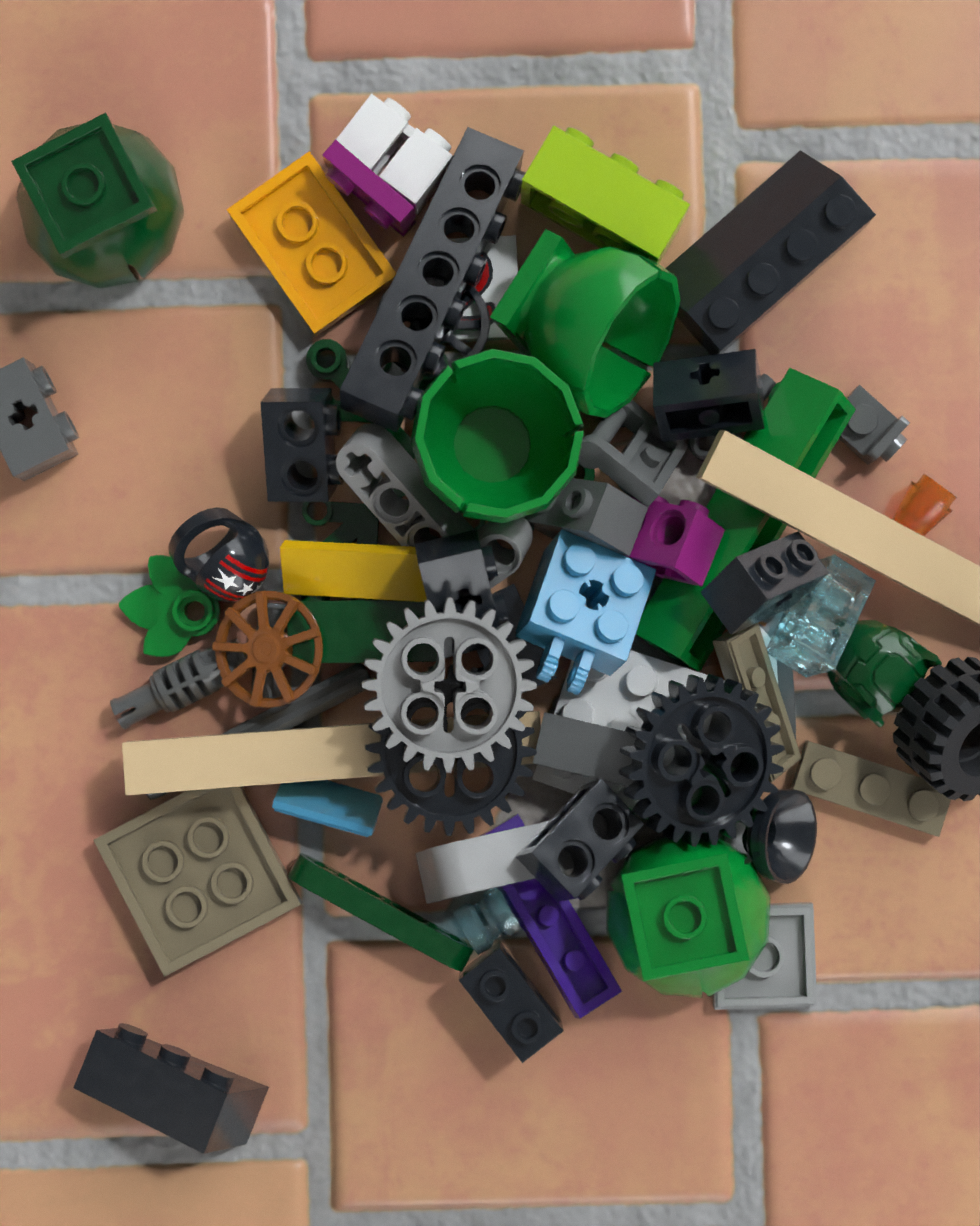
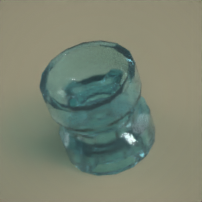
[453,887,523,955]

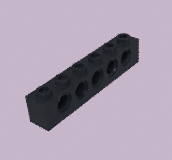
[340,127,526,433]

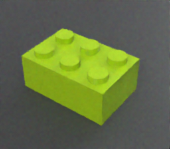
[521,126,690,264]

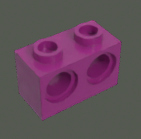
[624,495,725,587]

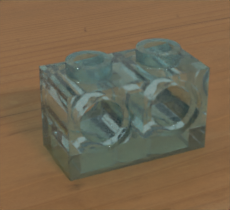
[766,554,876,678]

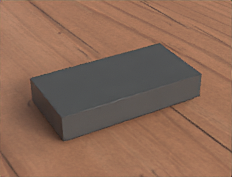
[533,712,636,786]

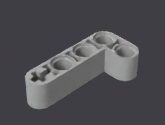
[336,424,533,597]
[415,813,629,904]

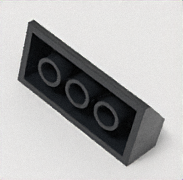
[665,150,876,355]

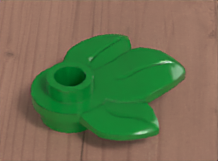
[119,555,221,657]

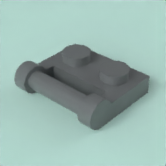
[578,400,689,508]

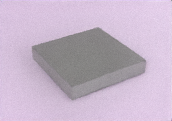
[713,902,817,1010]

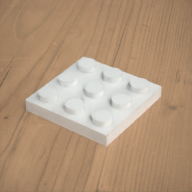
[533,650,725,819]

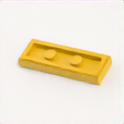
[280,540,427,602]

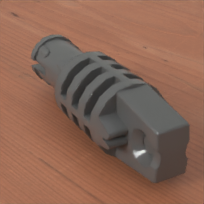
[110,638,247,729]

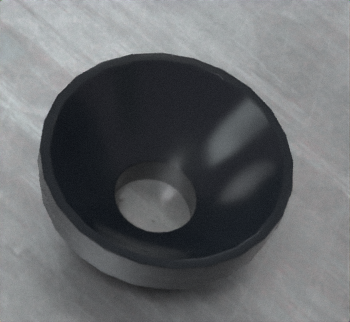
[742,789,817,884]

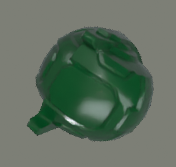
[823,620,942,728]

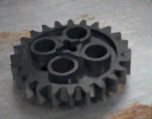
[365,664,537,836]
[619,674,785,847]

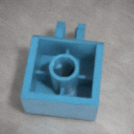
[515,529,657,695]

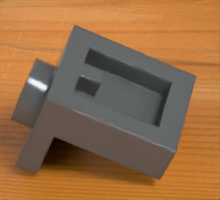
[839,385,910,465]

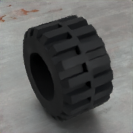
[893,657,980,801]

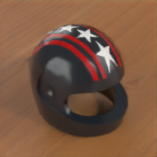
[168,507,269,603]

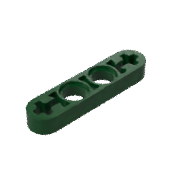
[287,853,475,972]

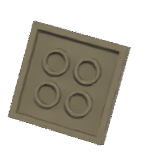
[93,786,303,977]

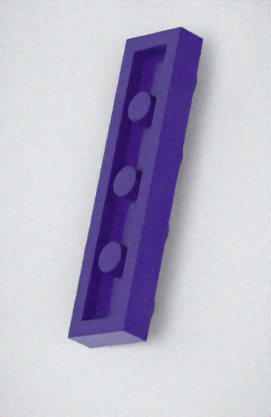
[480,814,622,1019]

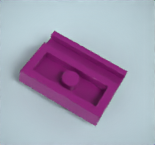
[322,139,417,238]

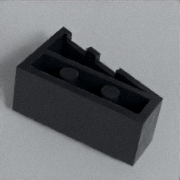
[73,1023,269,1154]

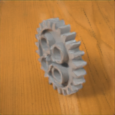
[361,597,537,773]

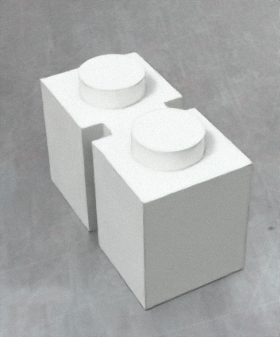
[336,94,453,215]

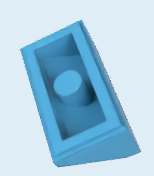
[272,780,383,837]

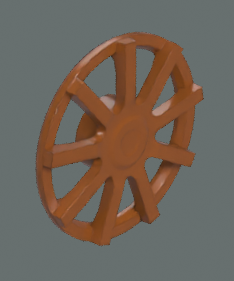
[212,591,323,708]

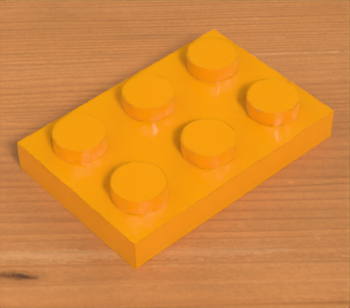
[226,151,396,336]

